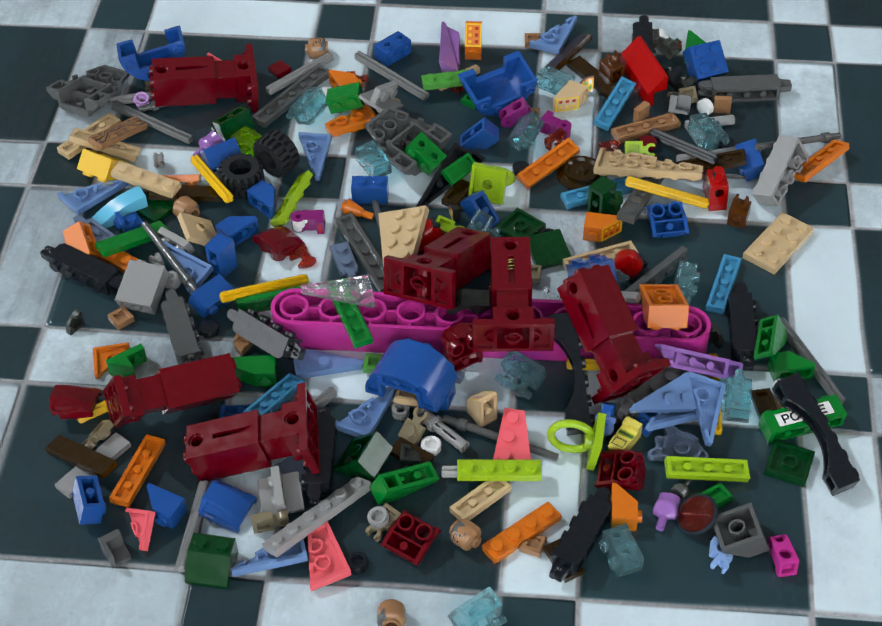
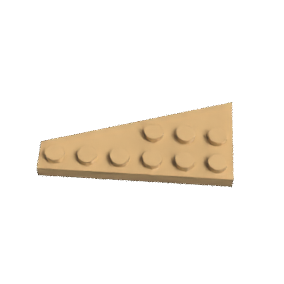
[594,146,703,181]
[378,205,429,269]

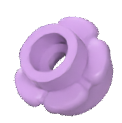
[133,92,150,106]

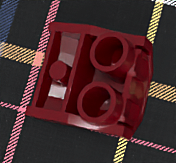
[253,225,305,261]
[441,322,483,372]
[49,385,103,419]
[594,450,646,491]
[381,510,442,566]

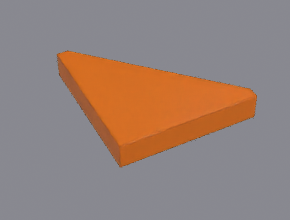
[93,342,130,379]

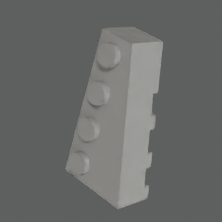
[752,135,809,206]

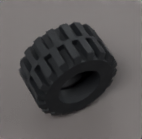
[253,129,300,178]
[218,153,265,199]

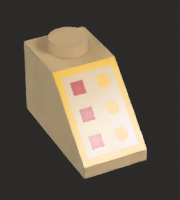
[552,80,589,112]
[467,391,497,427]

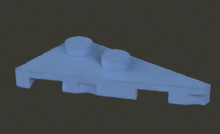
[529,15,577,54]
[57,180,129,215]
[163,241,214,295]
[629,372,697,413]
[336,387,397,437]

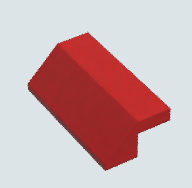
[620,36,668,106]

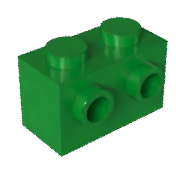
[325,82,364,114]
[403,132,447,176]

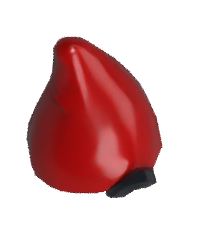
[417,217,444,255]
[614,248,649,279]

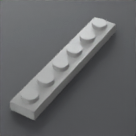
[262,476,371,557]

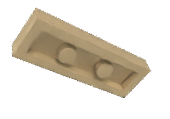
[450,481,511,520]

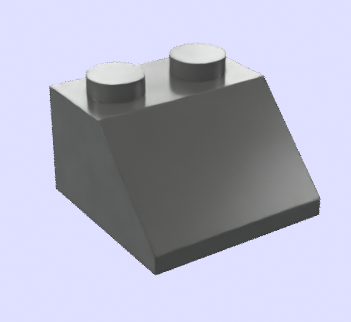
[711,503,769,558]

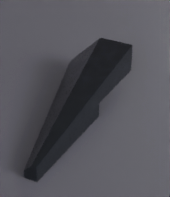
[415,142,485,207]

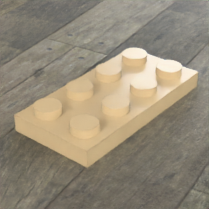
[742,212,814,275]

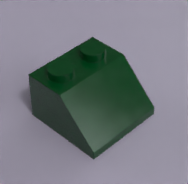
[334,431,393,480]
[184,532,238,589]

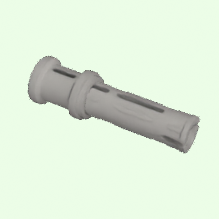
[419,408,470,453]

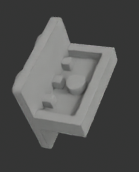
[359,80,403,113]
[257,466,305,514]

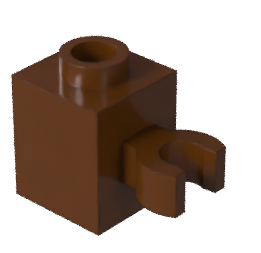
[599,50,625,82]
[727,194,752,229]

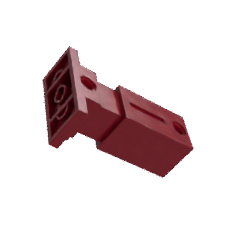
[149,44,258,113]
[384,226,491,310]
[473,237,555,352]
[557,264,671,405]
[103,353,241,429]
[183,382,320,481]

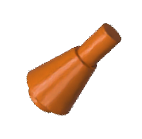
[341,198,374,220]

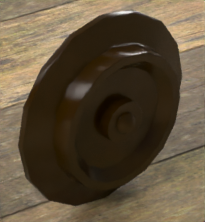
[557,156,607,190]

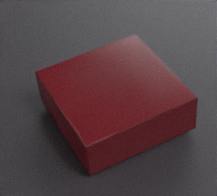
[268,60,291,79]

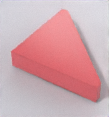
[125,508,155,551]

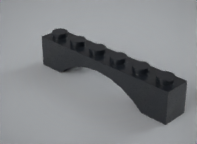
[550,313,595,436]
[772,372,860,496]

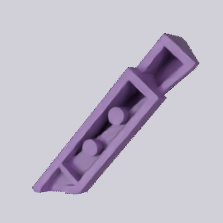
[439,21,460,73]
[655,344,744,383]

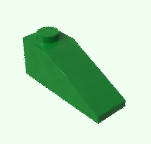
[754,315,788,360]
[231,355,277,387]
[369,461,439,505]

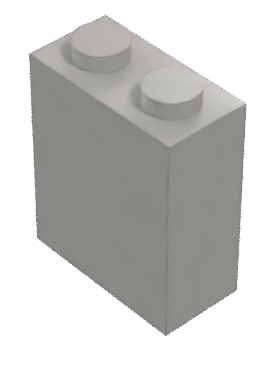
[115,259,169,315]

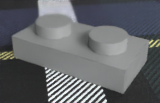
[157,226,195,255]

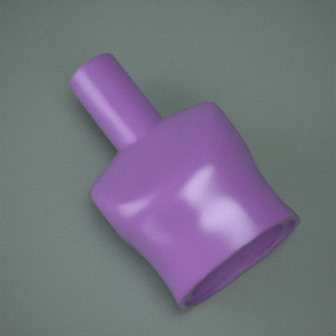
[193,130,224,157]
[653,492,681,531]

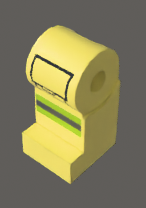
[608,416,643,451]

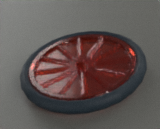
[676,494,718,536]

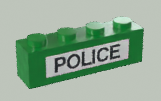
[758,394,847,444]

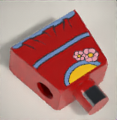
[702,166,729,211]

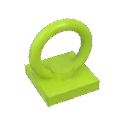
[468,162,516,205]
[547,412,606,471]

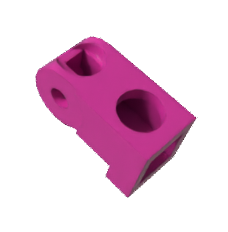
[767,534,799,577]

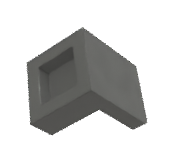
[668,93,692,115]
[98,529,132,569]

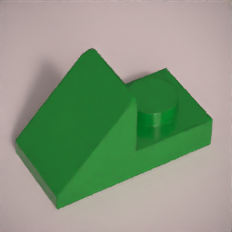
[105,343,147,377]

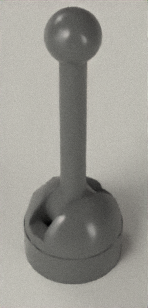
[670,479,692,502]

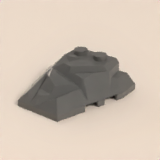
[46,65,130,117]
[365,106,452,176]

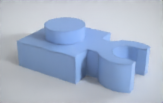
[709,536,733,574]

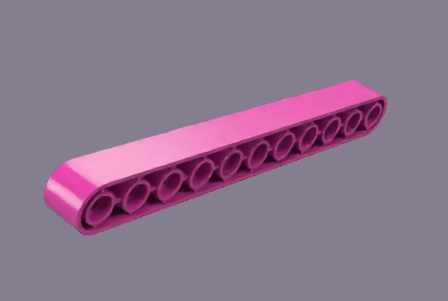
[271,288,711,361]

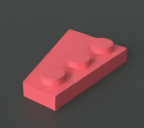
[493,408,531,460]
[308,521,352,591]

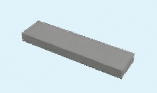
[55,432,131,499]

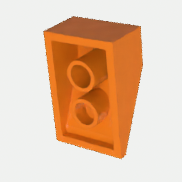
[639,284,689,330]

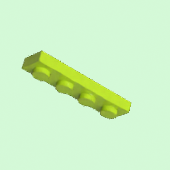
[270,170,313,227]
[664,456,750,482]
[457,460,542,481]

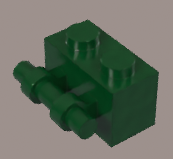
[211,106,256,141]
[587,175,623,215]

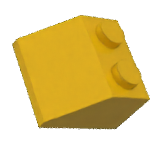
[77,149,130,183]

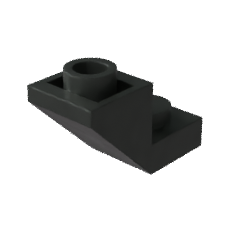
[664,65,697,90]
[446,289,492,316]

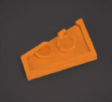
[325,104,376,137]

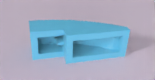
[92,186,148,228]

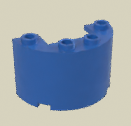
[116,25,185,81]
[458,51,537,117]
[365,338,458,413]

